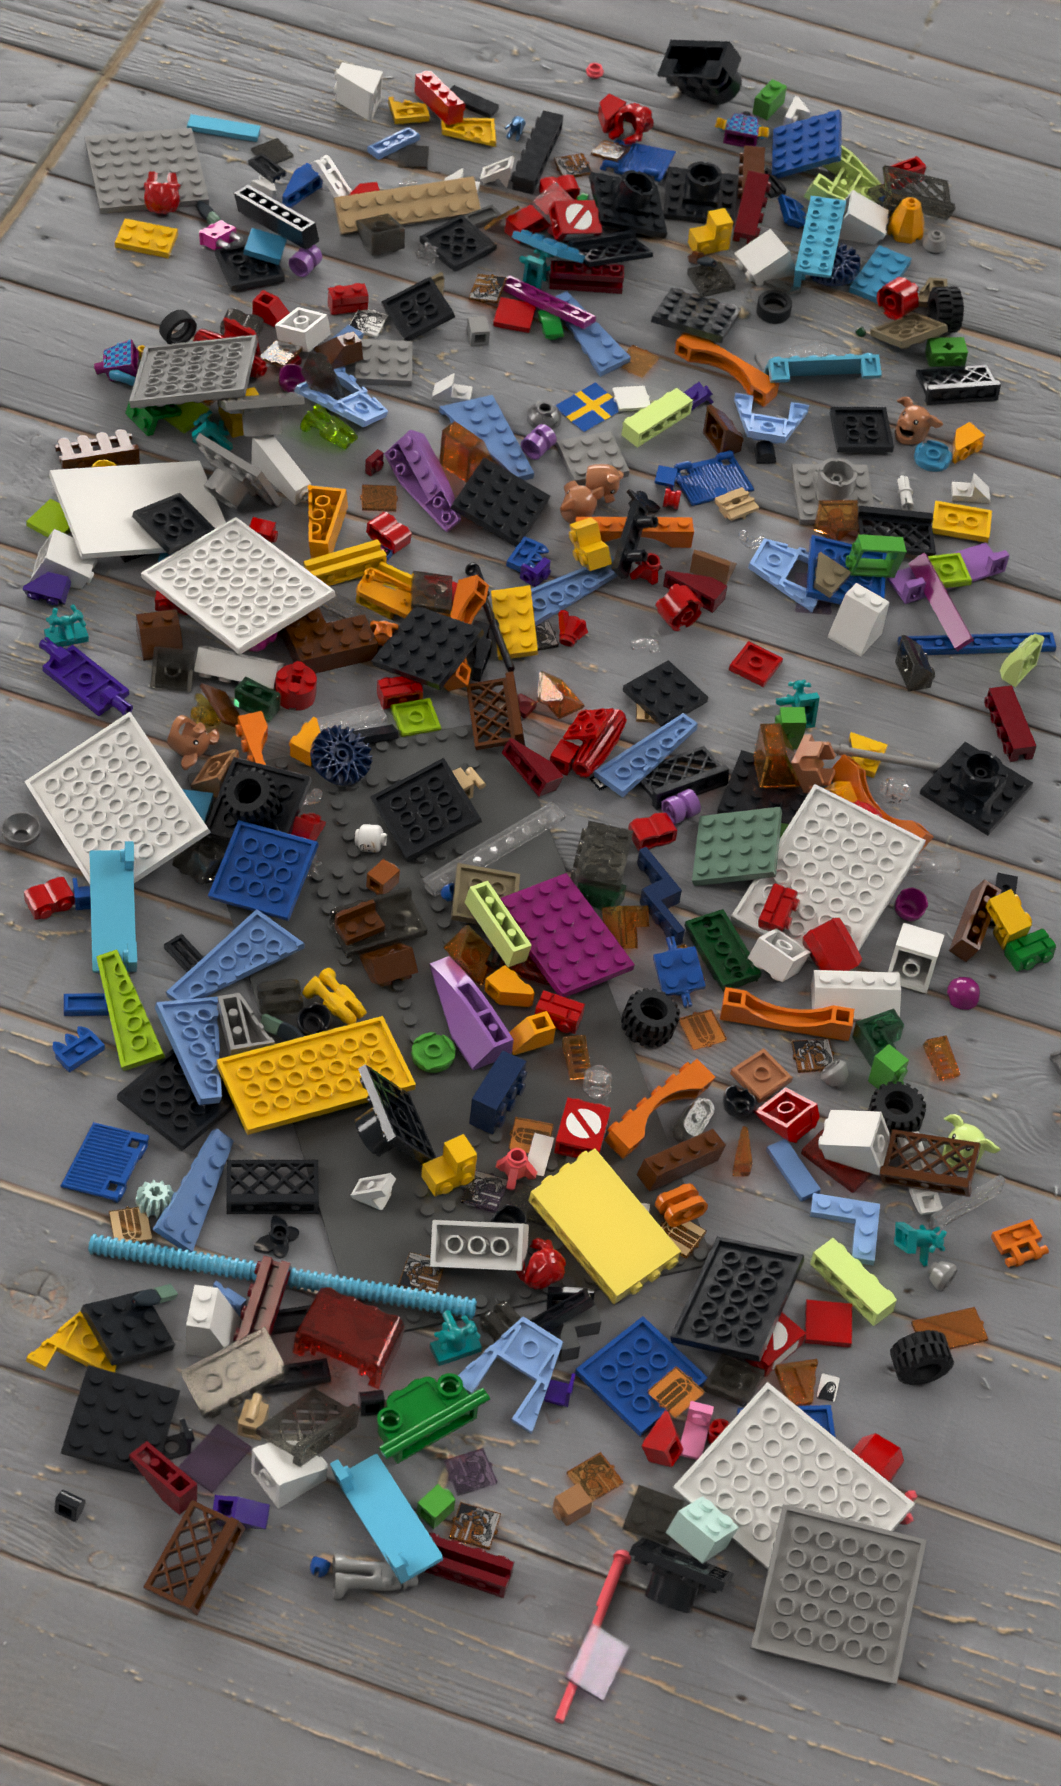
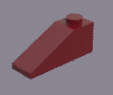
[663,570,728,613]
[501,738,564,797]
[129,1441,197,1515]

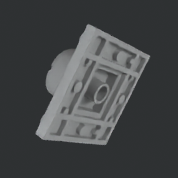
[217,392,305,437]
[195,434,282,509]
[791,458,874,525]

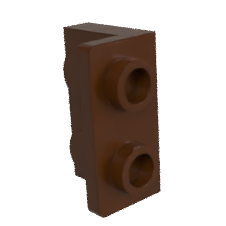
[335,899,385,946]

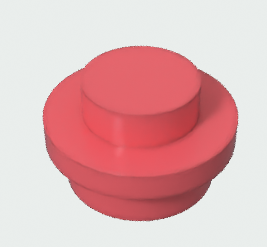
[586,63,603,79]

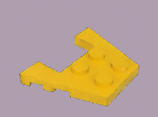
[26,1311,116,1372]

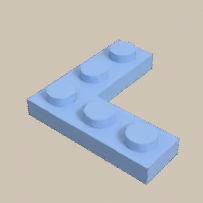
[810,1193,880,1266]

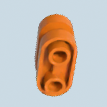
[655,1184,708,1227]

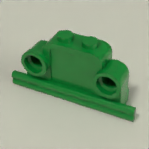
[377,1373,490,1464]

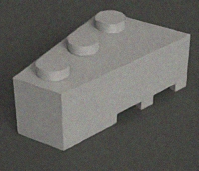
[218,993,275,1056]

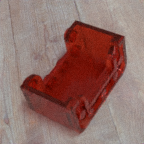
[292,1287,405,1390]

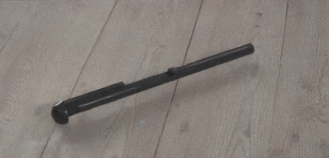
[465,562,515,672]

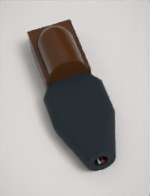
[688,251,717,267]

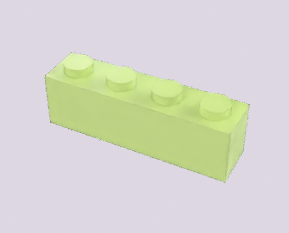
[621,388,693,448]
[464,881,532,967]
[810,1238,897,1326]

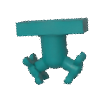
[519,249,554,290]
[192,410,233,451]
[44,604,89,647]
[776,679,820,729]
[894,1222,947,1267]
[429,1310,482,1367]

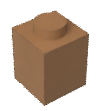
[553,1483,592,1527]

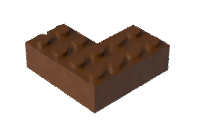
[280,607,378,674]

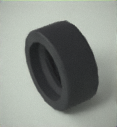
[756,290,792,324]
[159,310,197,344]

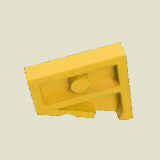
[388,97,430,124]
[849,732,888,778]

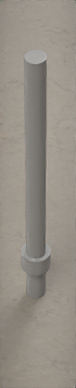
[831,744,941,771]

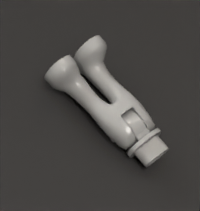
[332,1553,418,1599]

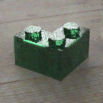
[852,1008,904,1068]

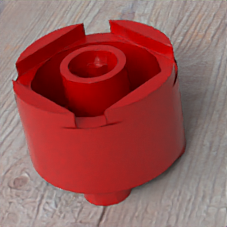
[877,277,919,320]
[655,584,703,631]
[275,661,317,711]

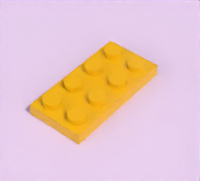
[491,585,539,660]

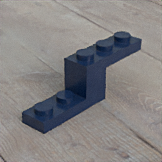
[637,847,685,946]

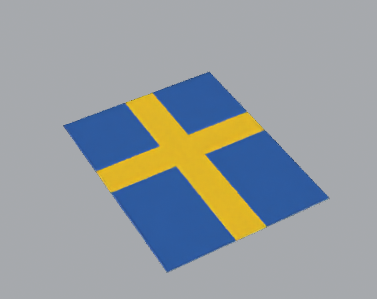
[555,382,619,432]

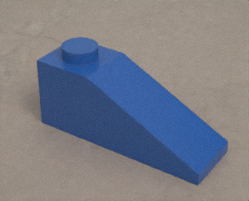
[282,163,323,208]

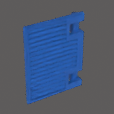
[600,139,676,182]
[674,451,754,506]
[61,1122,149,1203]

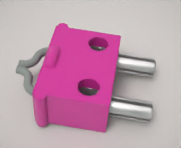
[199,220,243,250]

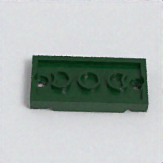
[684,909,762,992]

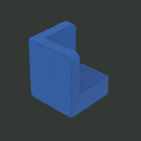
[655,465,678,491]
[72,878,91,910]

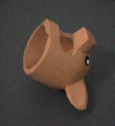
[894,396,943,445]
[586,464,624,503]
[560,481,604,524]
[167,715,219,770]

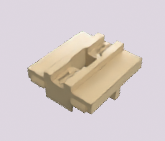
[715,487,759,521]

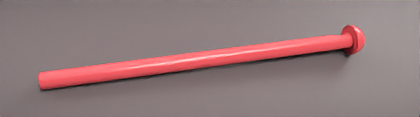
[554,1550,631,1723]

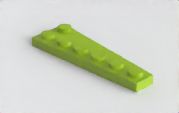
[96,949,165,1071]

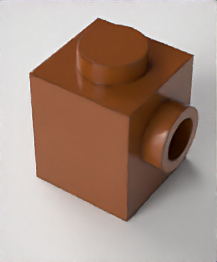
[366,859,400,898]

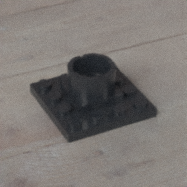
[663,161,738,227]
[589,170,668,239]
[920,742,1033,836]
[354,1064,437,1165]
[629,1537,734,1613]

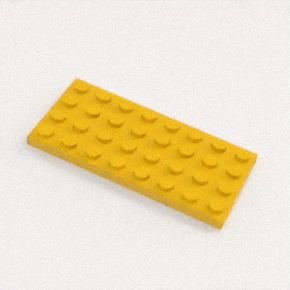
[216,1016,416,1135]

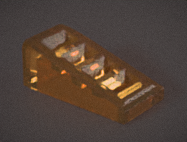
[562,1035,592,1079]
[923,1035,961,1081]
[732,1126,753,1176]

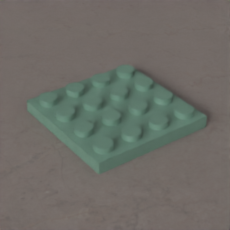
[692,807,782,886]

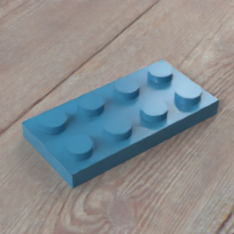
[512,229,585,263]
[849,245,912,304]

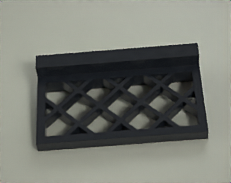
[568,230,654,267]
[916,365,1001,405]
[853,505,936,556]
[639,746,729,810]
[226,1160,319,1214]

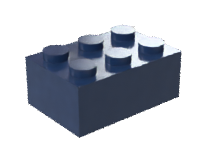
[469,1050,528,1135]

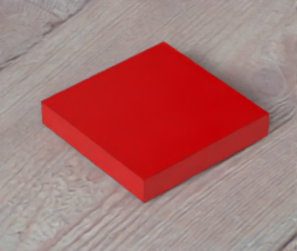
[493,297,536,333]
[729,641,783,687]
[805,1299,852,1348]

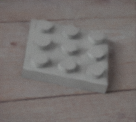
[355,339,413,386]
[556,431,630,485]

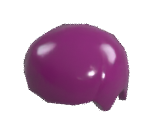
[278,364,307,393]
[894,887,928,922]
[947,977,980,1009]

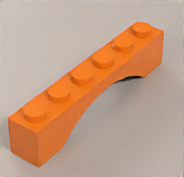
[674,333,780,407]
[575,517,694,548]
[443,575,489,691]
[235,711,268,765]
[832,754,934,855]
[720,987,855,1041]
[604,1059,716,1159]

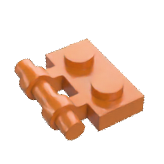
[991,1219,1049,1267]

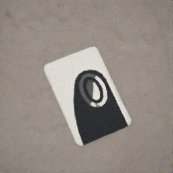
[817,1374,840,1402]

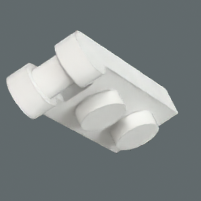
[312,155,352,198]

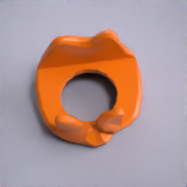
[370,621,399,646]

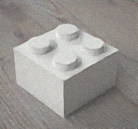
[275,307,331,352]
[748,928,811,982]

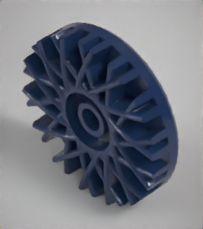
[809,242,861,287]
[310,725,373,786]

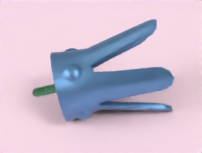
[504,116,526,141]

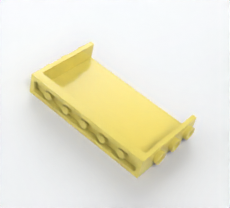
[528,1148,681,1305]

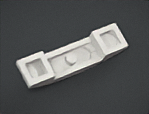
[897,1131,943,1215]

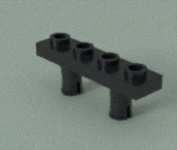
[611,500,658,579]

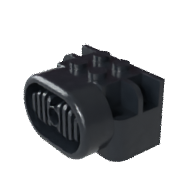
[657,40,742,105]

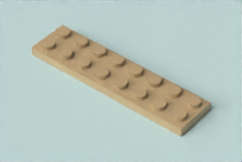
[333,176,481,235]

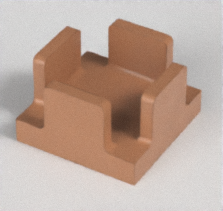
[791,734,836,793]

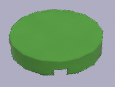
[411,1032,455,1073]

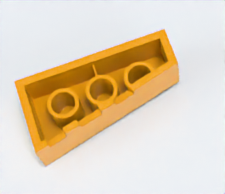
[308,485,348,559]

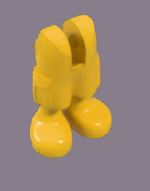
[302,968,367,1025]

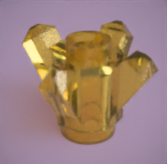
[190,693,221,728]

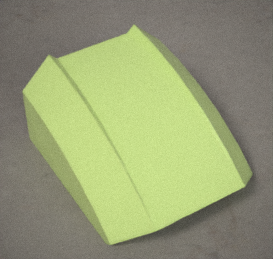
[1000,634,1044,687]

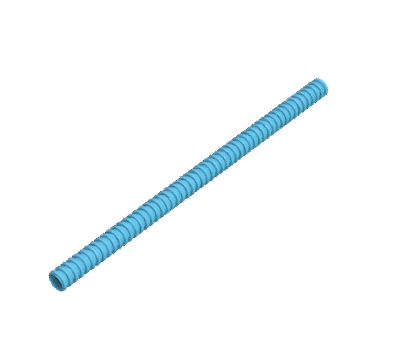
[88,1234,477,1319]

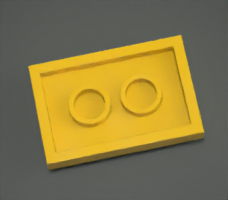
[115,218,178,258]
[932,501,992,543]

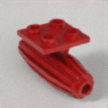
[193,317,267,378]
[563,708,627,778]

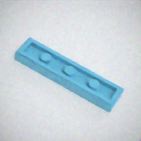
[187,114,261,142]

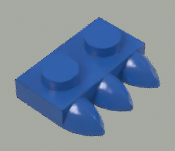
[778,194,807,229]
[506,536,549,572]
[53,1026,105,1072]

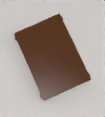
[200,683,240,727]

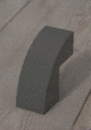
[559,1302,601,1362]

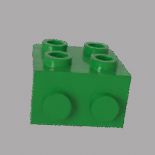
[125,403,182,436]

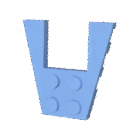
[294,366,388,427]
[734,392,809,444]
[748,538,819,612]
[458,1316,563,1434]

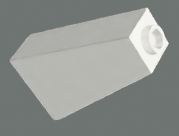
[251,434,311,505]

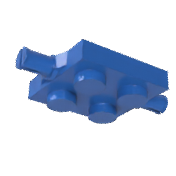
[653,936,706,1008]

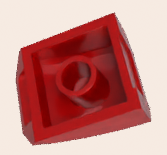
[802,918,862,971]
[754,1087,820,1143]
[852,1433,904,1483]

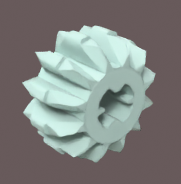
[136,1179,174,1218]

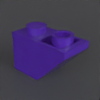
[22,572,71,605]
[211,1495,270,1530]

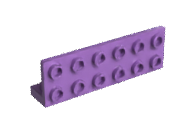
[886,543,1009,604]

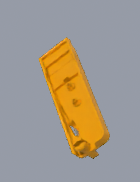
[356,567,453,619]

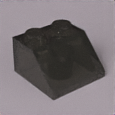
[356,213,405,256]
[301,352,345,399]
[895,635,935,692]
[150,645,198,692]
[172,837,226,885]

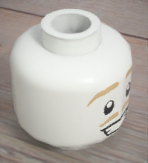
[355,824,387,853]

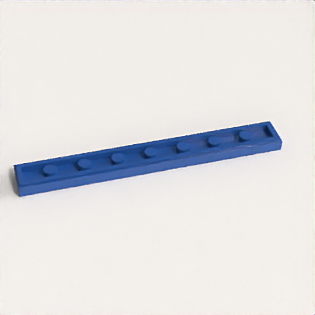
[897,632,1056,656]

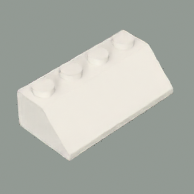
[194,646,285,691]
[810,970,901,1023]
[430,1220,529,1271]

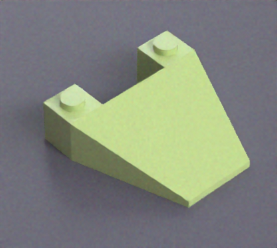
[803,145,889,205]

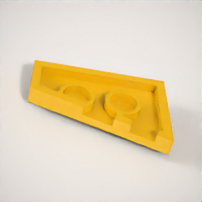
[441,118,496,147]

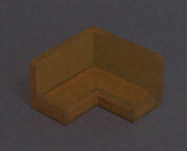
[602,906,650,949]

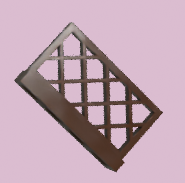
[466,672,525,750]
[879,1129,981,1197]
[143,1500,246,1616]

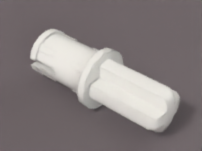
[897,475,914,510]

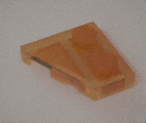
[774,1359,818,1406]

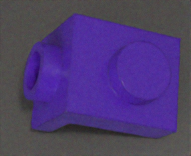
[683,382,714,410]
[520,557,551,587]

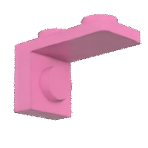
[680,1401,714,1460]

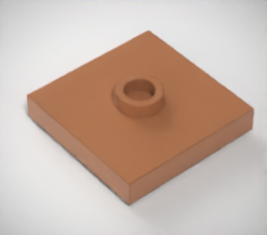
[730,1048,793,1103]

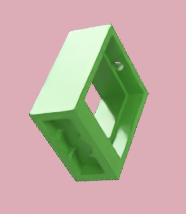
[846,534,907,578]

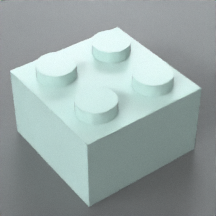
[666,1496,739,1564]

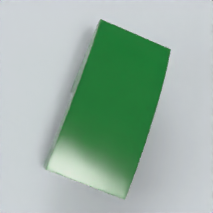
[538,311,564,340]

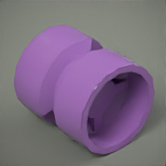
[288,245,322,277]
[521,424,556,460]
[662,789,701,825]

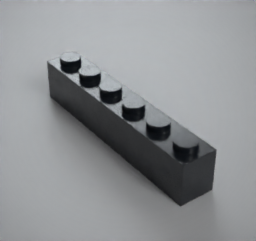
[510,110,564,195]
[234,185,319,250]

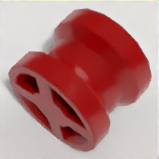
[663,488,682,510]
[707,1419,730,1445]

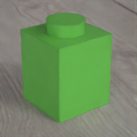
[416,1484,455,1529]

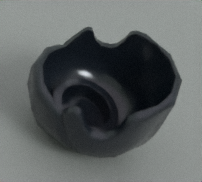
[297,1002,332,1036]
[723,1085,757,1118]
[491,1204,527,1224]

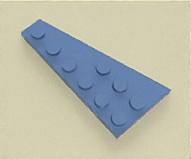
[439,395,534,480]
[166,909,305,1001]
[155,997,222,1105]

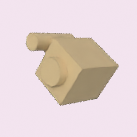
[452,767,486,799]
[238,1393,269,1441]

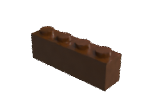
[737,146,765,203]
[949,879,1002,962]
[637,1129,726,1192]

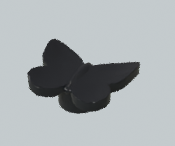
[627,489,661,513]
[254,1215,299,1259]

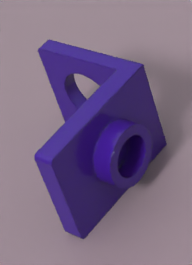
[543,1373,576,1407]

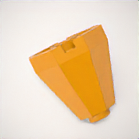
[887,197,925,244]

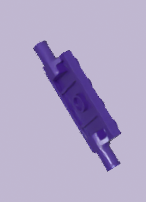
[39,637,133,716]

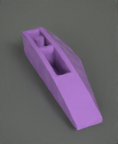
[384,429,461,532]
[430,956,514,1070]

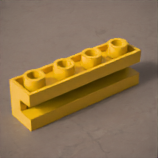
[303,539,387,586]

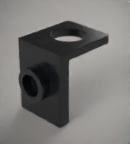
[162,1418,195,1460]

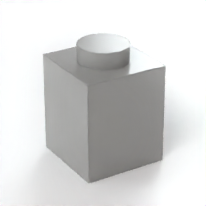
[466,316,490,346]

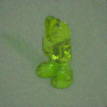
[300,404,358,450]

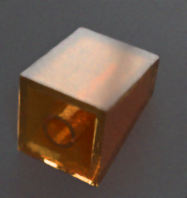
[439,421,494,483]
[754,723,800,788]

